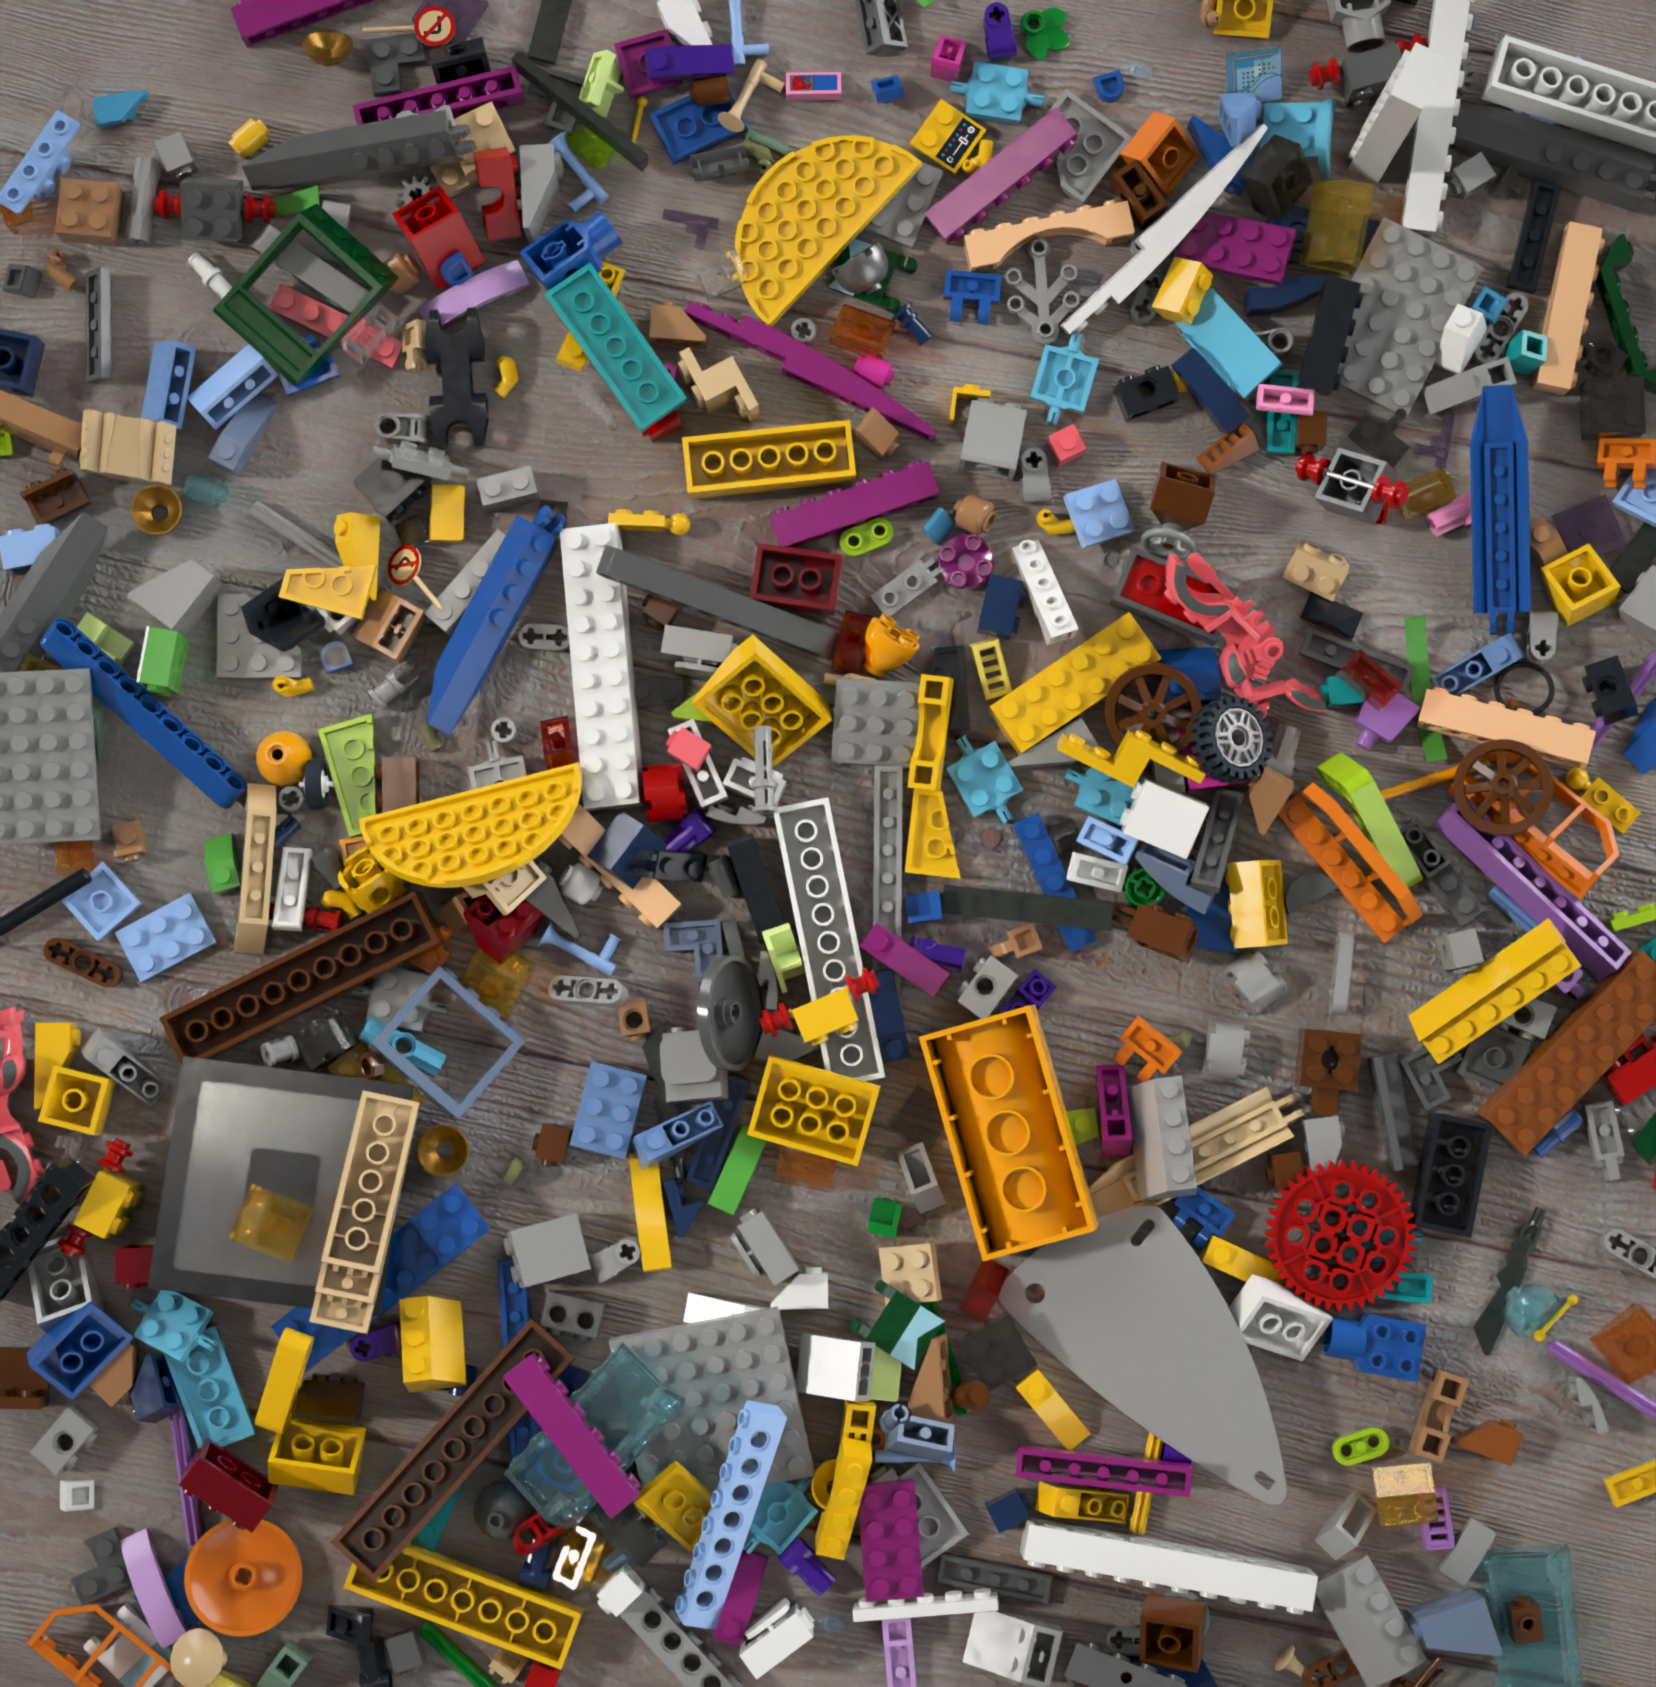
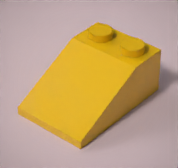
[1214,0,1273,38]

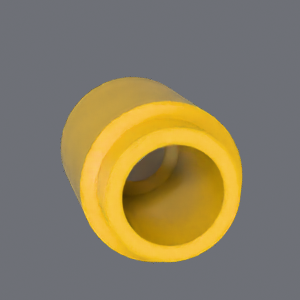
[228,118,270,159]

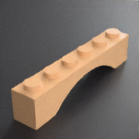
[963,199,1135,273]

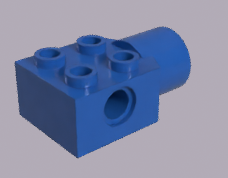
[519,211,623,291]
[1324,1312,1426,1382]

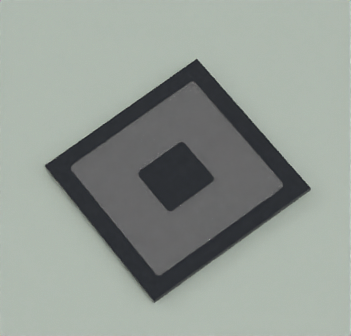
[148,1056,414,1317]

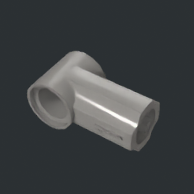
[1265,724,1302,778]

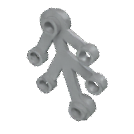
[1005,238,1080,345]

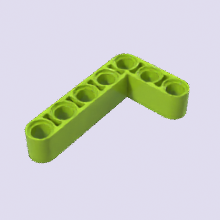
[1316,752,1423,889]

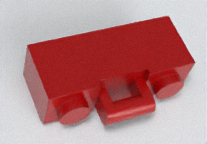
[1600,1032,1656,1105]

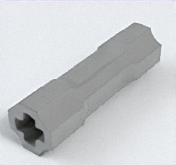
[124,156,162,245]

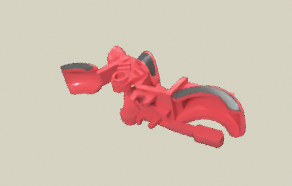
[1164,553,1326,720]
[0,1007,44,1205]

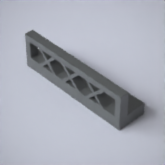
[856,0,908,55]
[1367,1053,1419,1171]

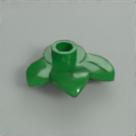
[1020,7,1070,61]

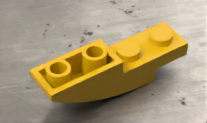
[556,261,625,373]

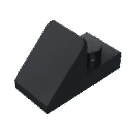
[326,1605,374,1646]

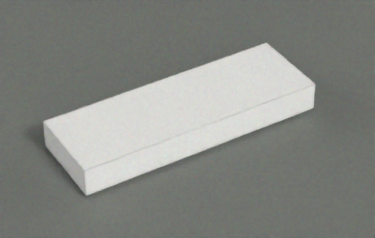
[272,847,313,932]

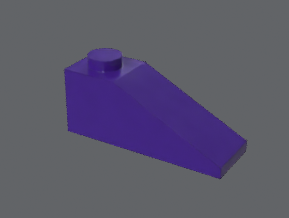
[645,44,735,83]

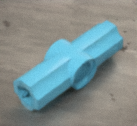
[358,1016,447,1078]

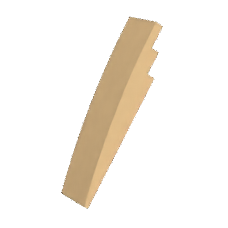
[309,1091,420,1335]

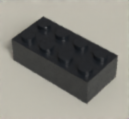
[1409,1113,1493,1238]

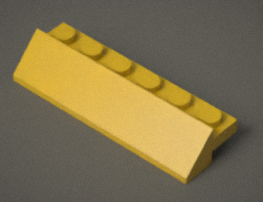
[1408,918,1582,1064]

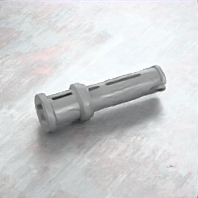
[752,726,778,814]

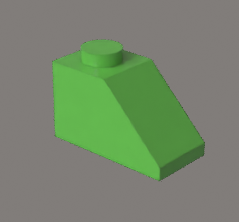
[204,833,242,895]

